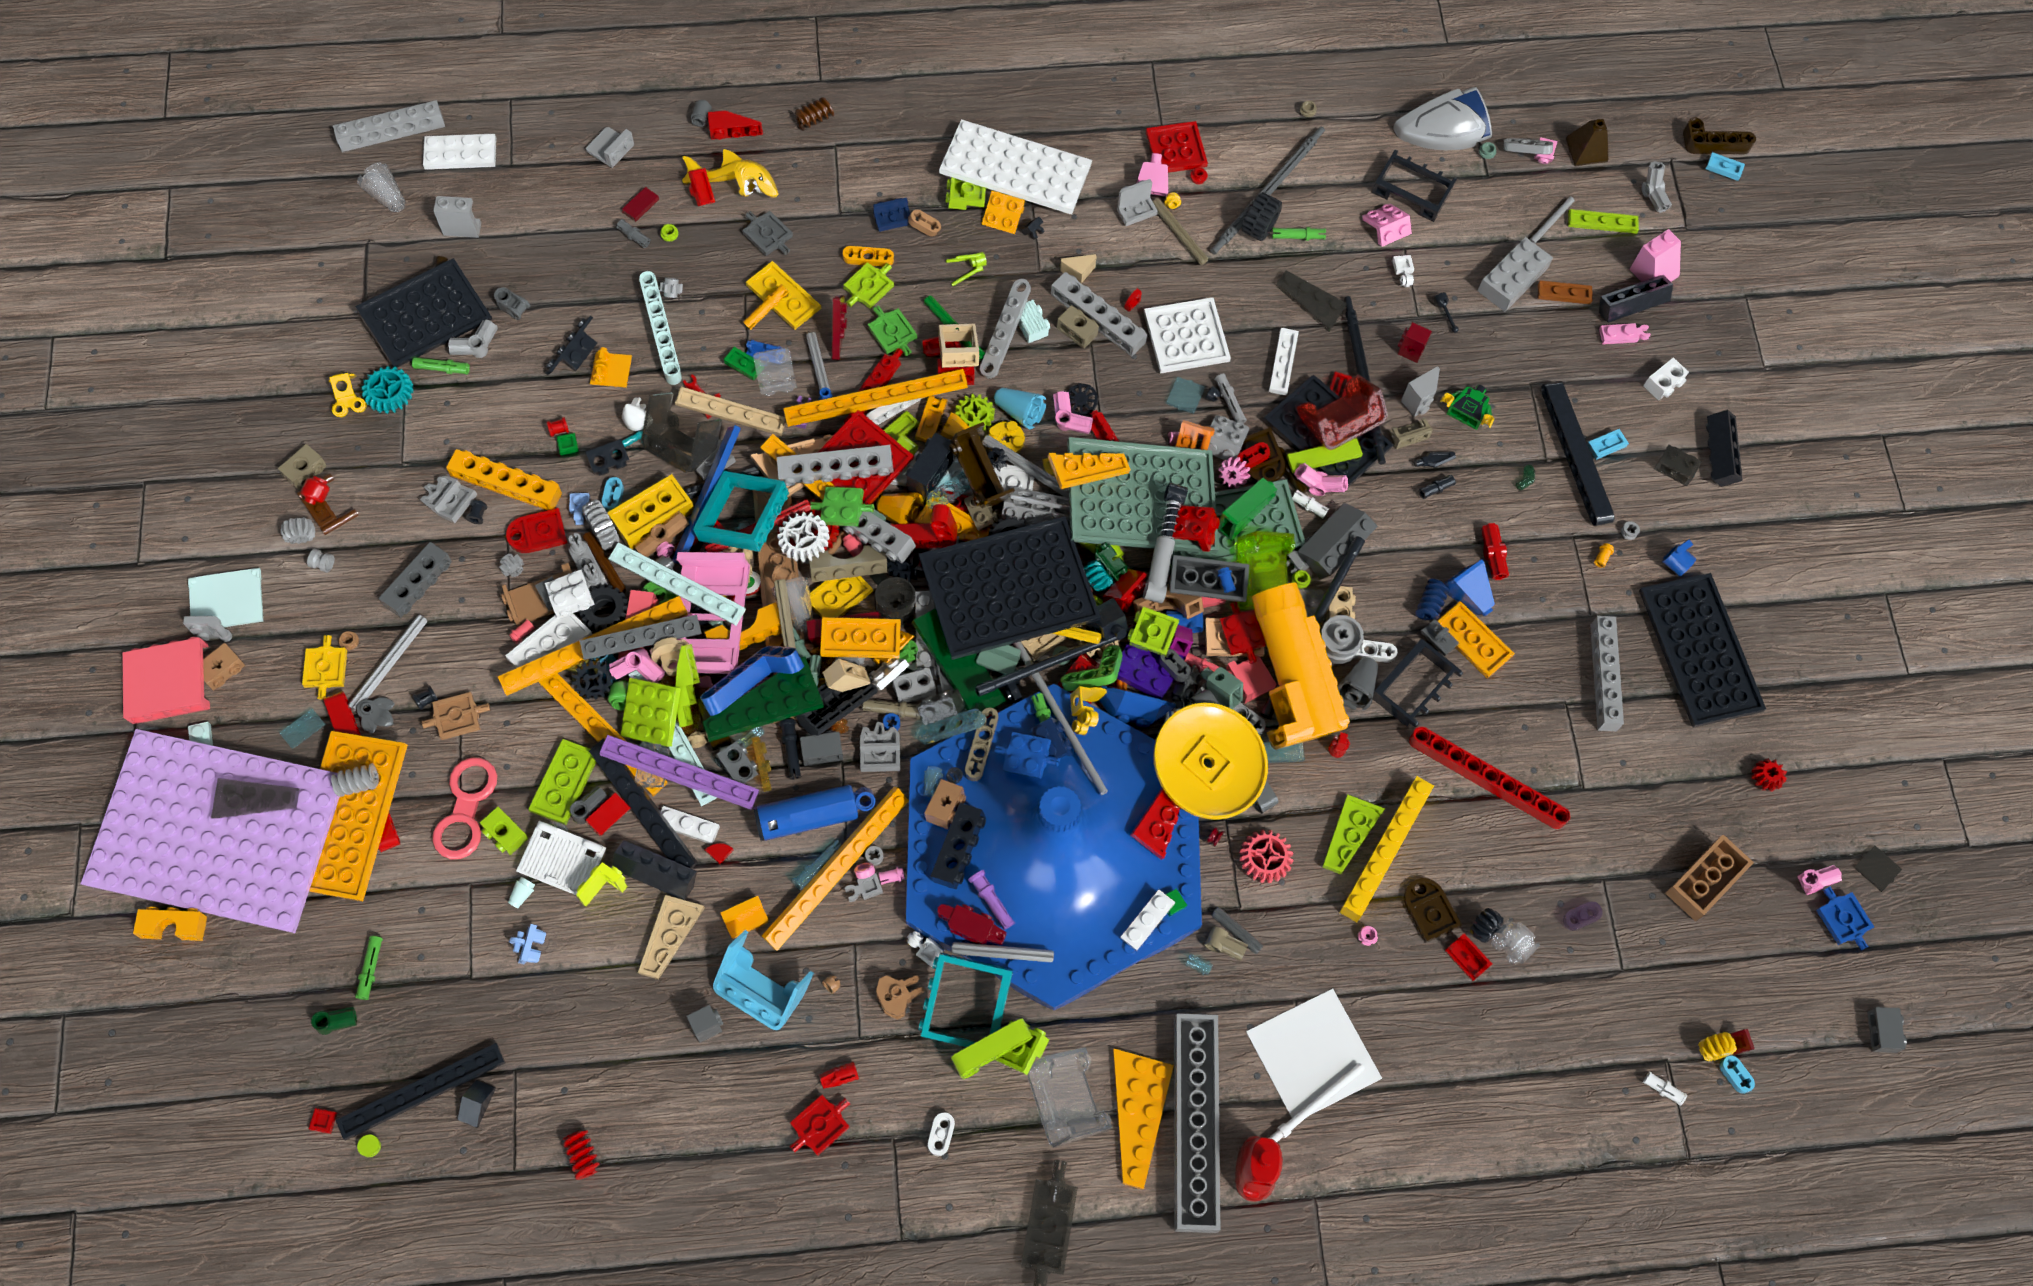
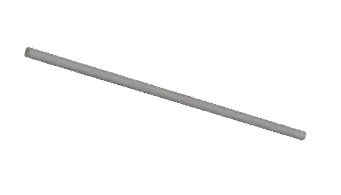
[1013,642,1108,795]

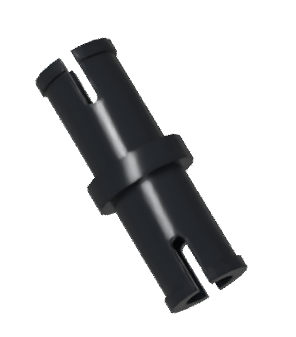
[1419,475,1456,499]

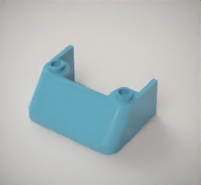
[713,930,814,1030]

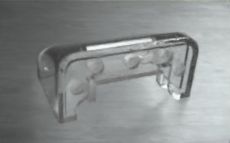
[1027,1047,1112,1147]

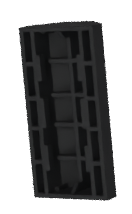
[796,681,878,736]

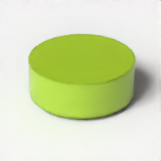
[357,1135,381,1157]

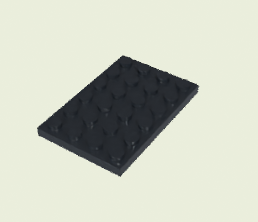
[355,258,492,368]
[1263,374,1393,487]

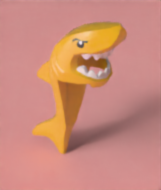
[682,149,779,198]

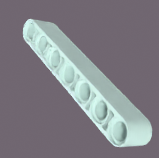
[639,271,682,385]

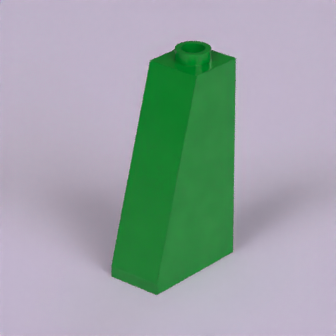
[1217,478,1277,541]

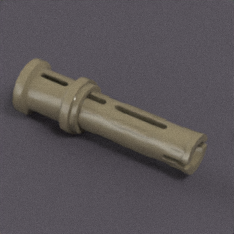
[863,699,923,720]

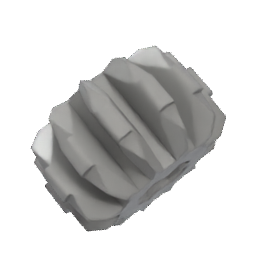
[281,517,315,544]

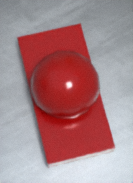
[688,168,715,207]

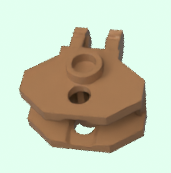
[876,975,925,1020]

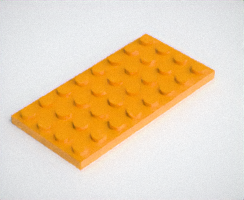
[309,731,408,902]

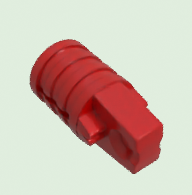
[1328,732,1350,758]
[819,1061,859,1089]

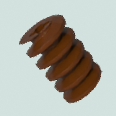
[795,97,834,131]

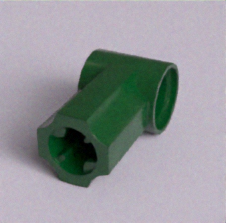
[311,1007,358,1035]

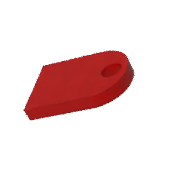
[506,508,568,553]

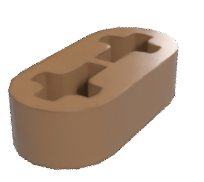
[908,210,941,236]

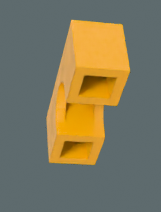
[133,907,207,941]

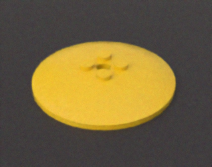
[1153,703,1268,820]

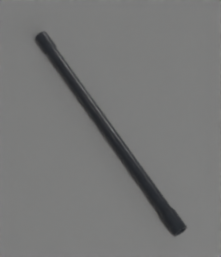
[1260,536,1365,719]
[974,612,1162,697]

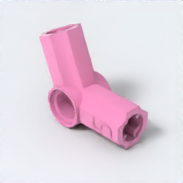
[1053,391,1093,434]
[1294,463,1348,496]
[609,649,665,683]
[1797,865,1842,895]

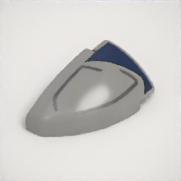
[1393,87,1492,151]

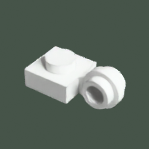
[1392,255,1414,287]
[907,931,945,967]

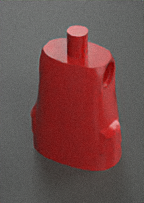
[1235,1136,1283,1202]

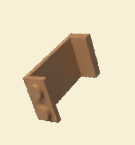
[501,563,572,626]

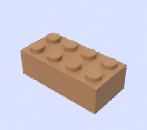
[1665,835,1754,922]

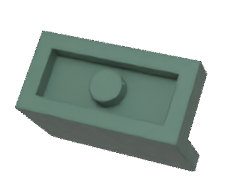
[976,645,1021,675]

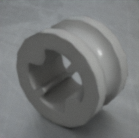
[1621,521,1640,540]
[865,846,883,866]

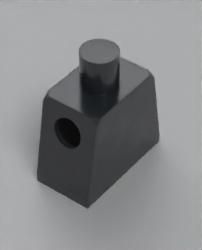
[1085,598,1128,641]

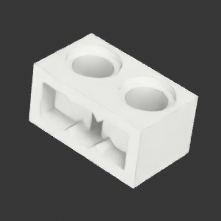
[1644,358,1689,400]

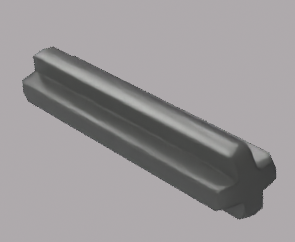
[1212,907,1263,954]

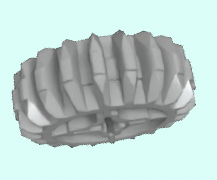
[582,500,620,550]

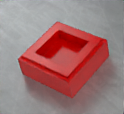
[308,1108,338,1134]

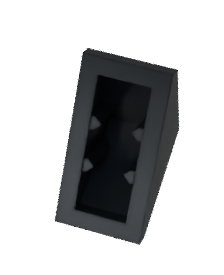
[458,1080,496,1128]

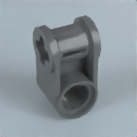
[494,288,531,320]

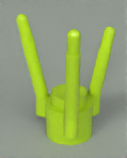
[946,252,987,286]

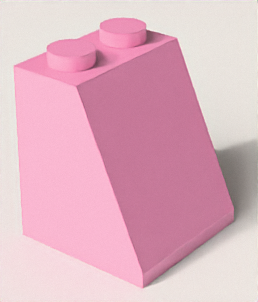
[1629,229,1681,282]

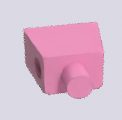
[1136,153,1168,196]

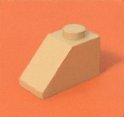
[823,659,871,692]

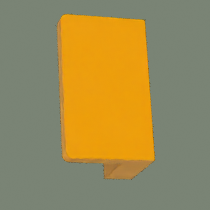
[721,896,769,939]

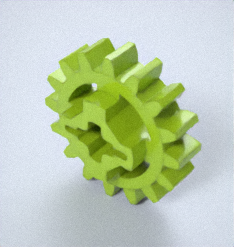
[955,394,995,431]

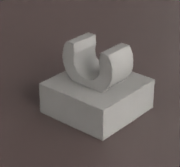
[1284,551,1309,574]

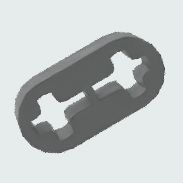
[1159,649,1191,682]

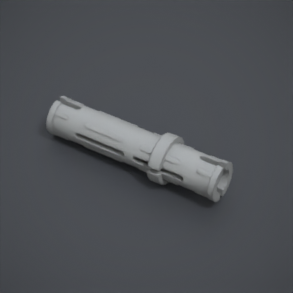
[1215,374,1247,424]

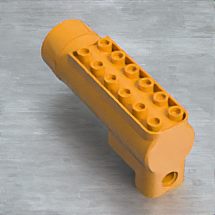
[1251,583,1349,750]

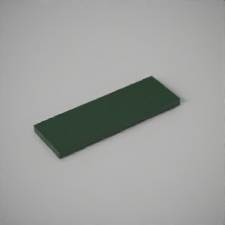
[912,609,1006,720]

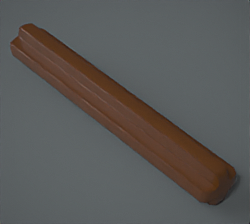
[583,531,626,593]

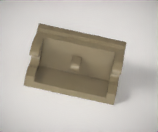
[1388,417,1433,449]

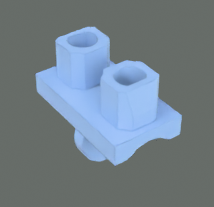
[509,924,546,964]

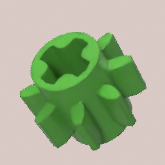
[900,640,918,663]

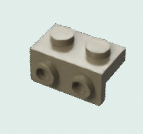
[964,494,1000,531]

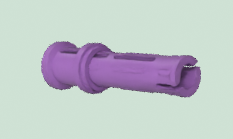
[968,870,1015,930]

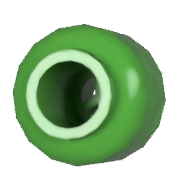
[608,680,629,710]

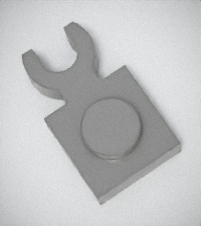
[845,873,883,902]

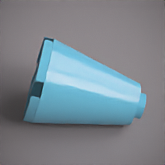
[994,388,1046,430]

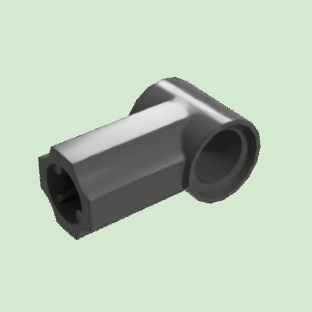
[570,786,609,824]

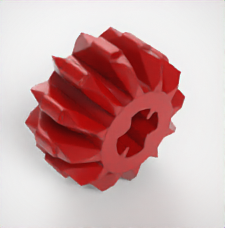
[1751,758,1787,792]

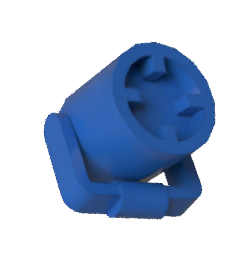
[1662,539,1696,576]

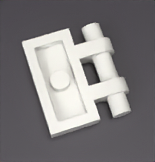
[869,658,909,690]

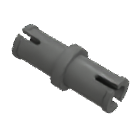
[616,219,651,248]

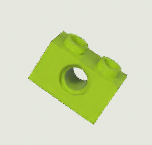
[480,807,528,855]

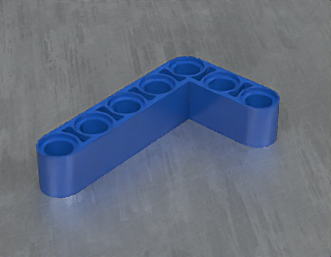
[700,646,804,716]

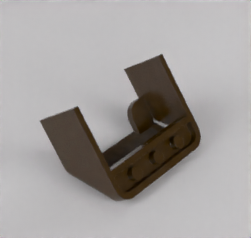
[949,422,1015,508]

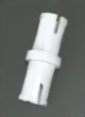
[1292,490,1329,519]
[1643,1071,1687,1106]

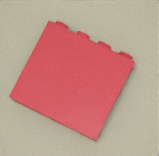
[123,637,210,724]

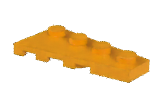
[1047,453,1131,489]

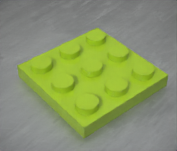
[621,678,681,747]

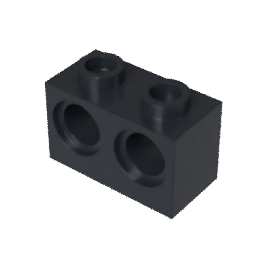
[586,439,629,476]

